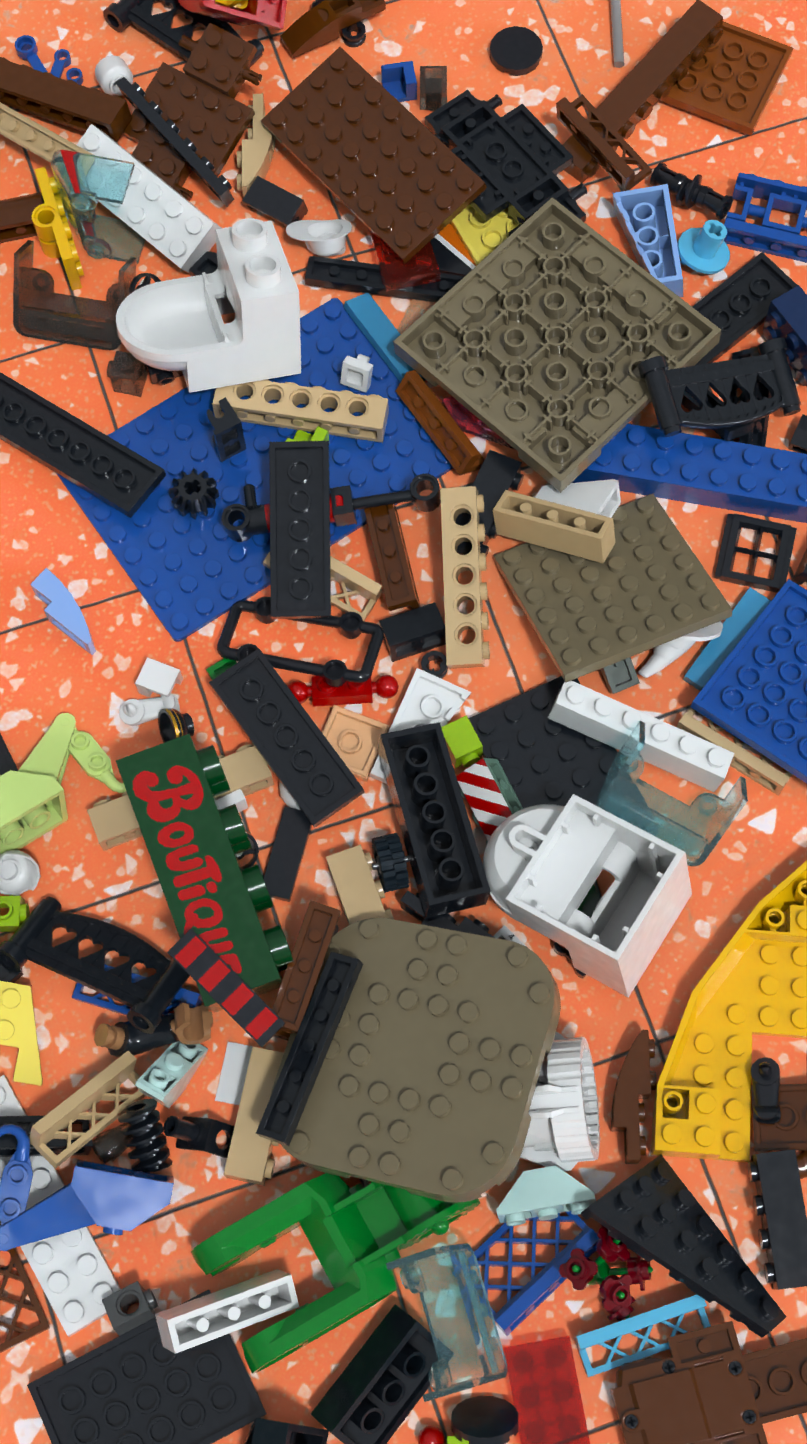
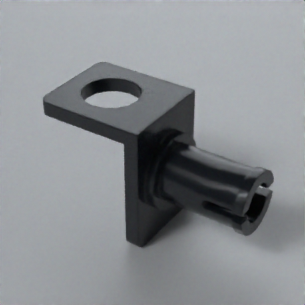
[163,1116,234,1158]

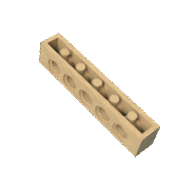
[212,379,389,443]
[440,486,490,669]

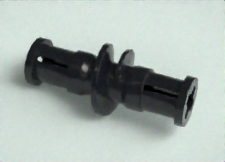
[650,162,733,220]

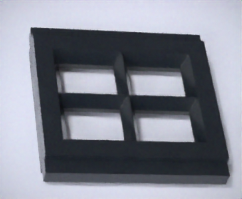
[714,513,797,593]

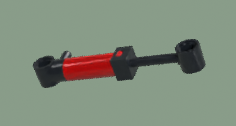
[221,474,441,542]

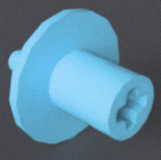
[677,220,730,274]

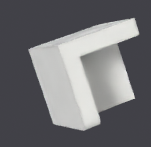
[135,657,183,698]

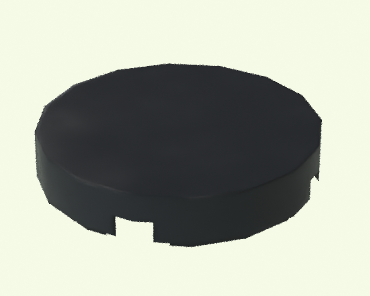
[490,26,543,76]
[451,1396,519,1444]

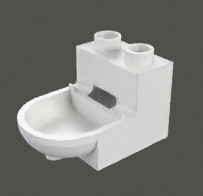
[116,218,301,393]
[483,794,692,998]

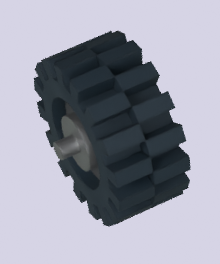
[372,833,409,893]

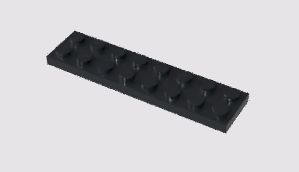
[0,372,166,518]

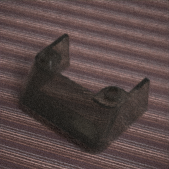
[13,240,137,350]

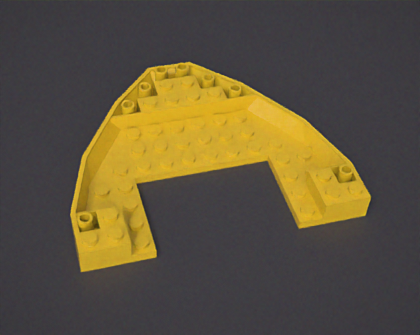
[651,860,807,1162]

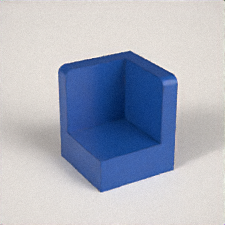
[381,61,417,102]

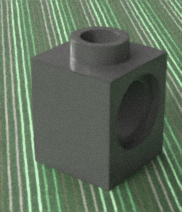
[102,1281,158,1336]

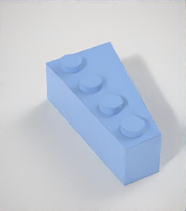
[613,184,683,297]

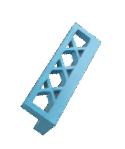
[574,1295,711,1377]

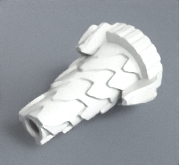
[520,1032,600,1171]

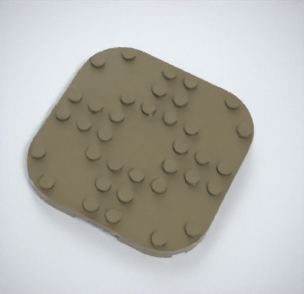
[270,918,561,1203]

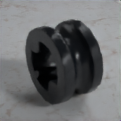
[342,21,366,48]
[421,651,448,679]

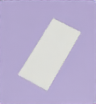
[215,1042,254,1105]

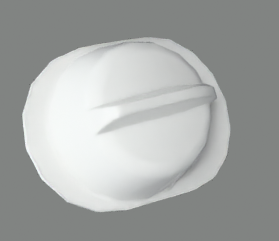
[285,219,352,257]

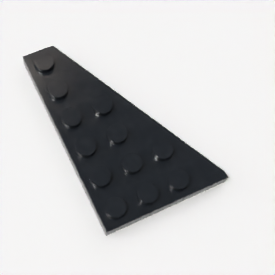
[581,1155,786,1338]

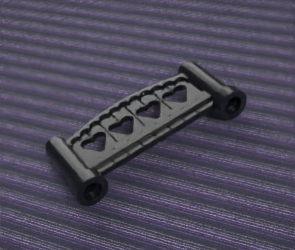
[103,0,264,67]
[637,337,801,437]
[0,897,190,1034]

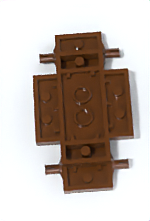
[123,23,262,201]

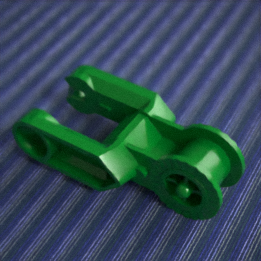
[191,1173,480,1374]

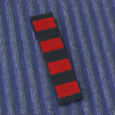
[167,929,286,1047]

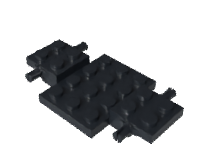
[425,89,587,238]

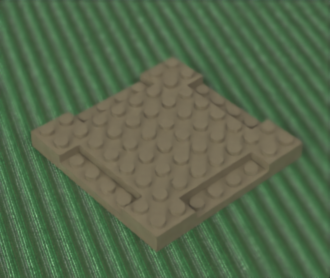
[393,198,721,493]

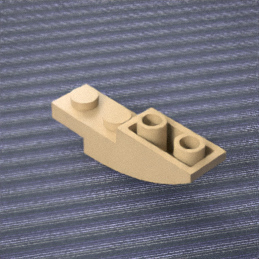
[237,93,276,198]

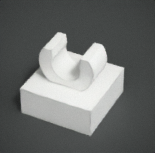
[340,354,373,393]

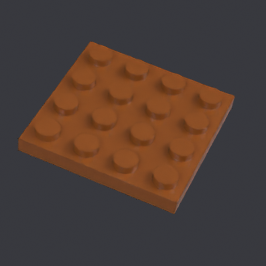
[659,21,793,136]

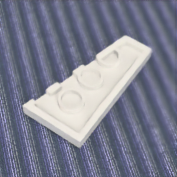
[369,668,471,784]

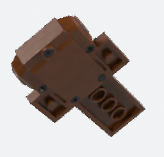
[610,1321,807,1444]

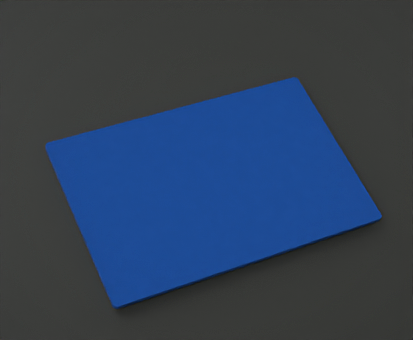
[56,298,453,642]

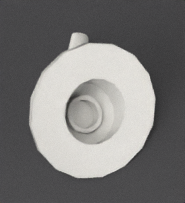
[638,621,723,678]

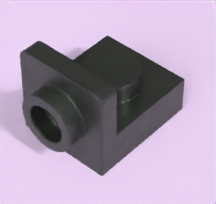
[601,657,640,694]

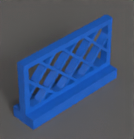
[452,1211,600,1336]

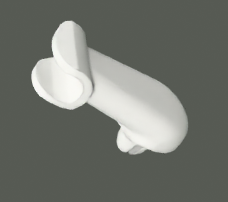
[119,694,180,726]

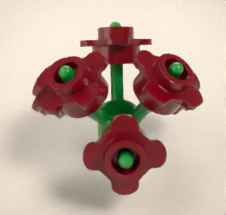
[559,1225,653,1322]

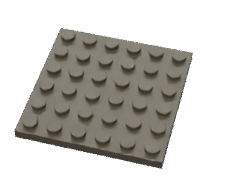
[494,494,732,683]

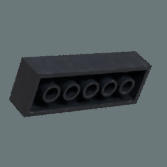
[378,722,491,918]

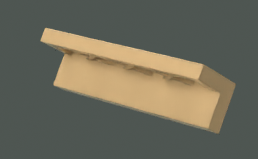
[263,552,382,621]
[677,708,793,796]
[29,1051,146,1169]

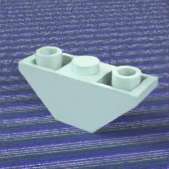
[135,1041,208,1109]
[496,1165,596,1226]

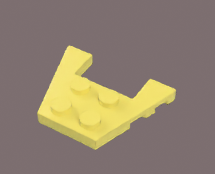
[0,981,43,1086]

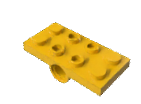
[31,167,84,291]

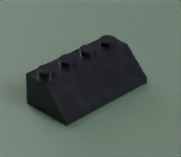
[311,1304,454,1444]

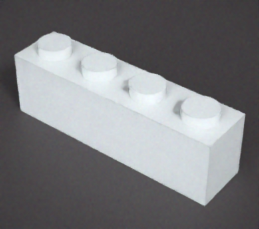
[155,1269,300,1354]

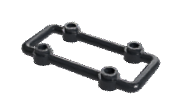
[217,597,384,687]

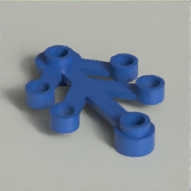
[15,35,84,85]

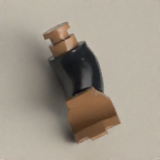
[94,1003,213,1057]

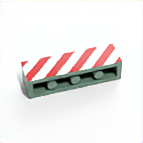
[456,758,523,845]

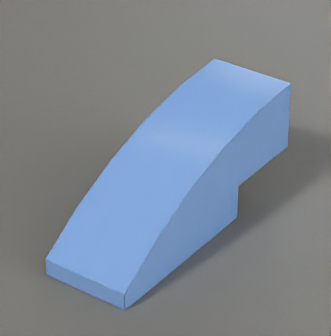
[30,568,96,655]

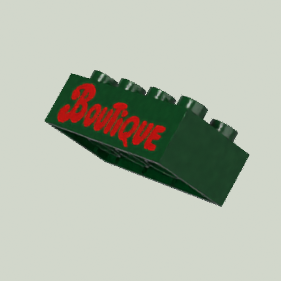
[116,733,294,1013]

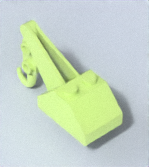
[0,713,126,854]

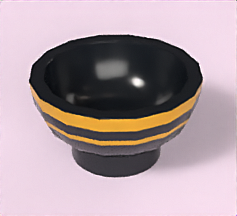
[158,708,194,743]

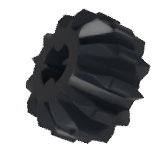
[169,467,219,519]

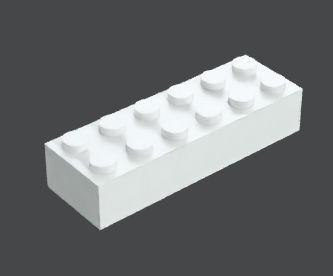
[59,124,222,273]

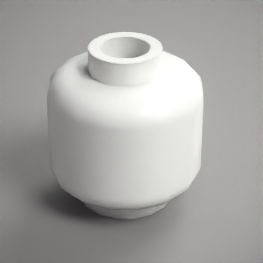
[95,55,133,96]

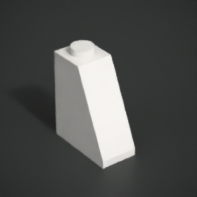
[534,479,621,518]

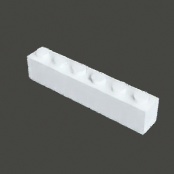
[548,680,734,792]

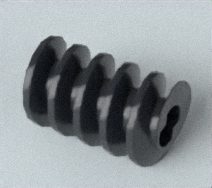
[118,1099,173,1173]

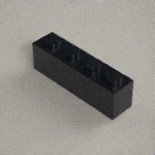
[442,450,524,558]
[747,1149,807,1290]

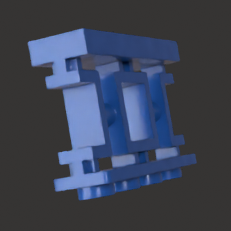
[724,173,807,263]

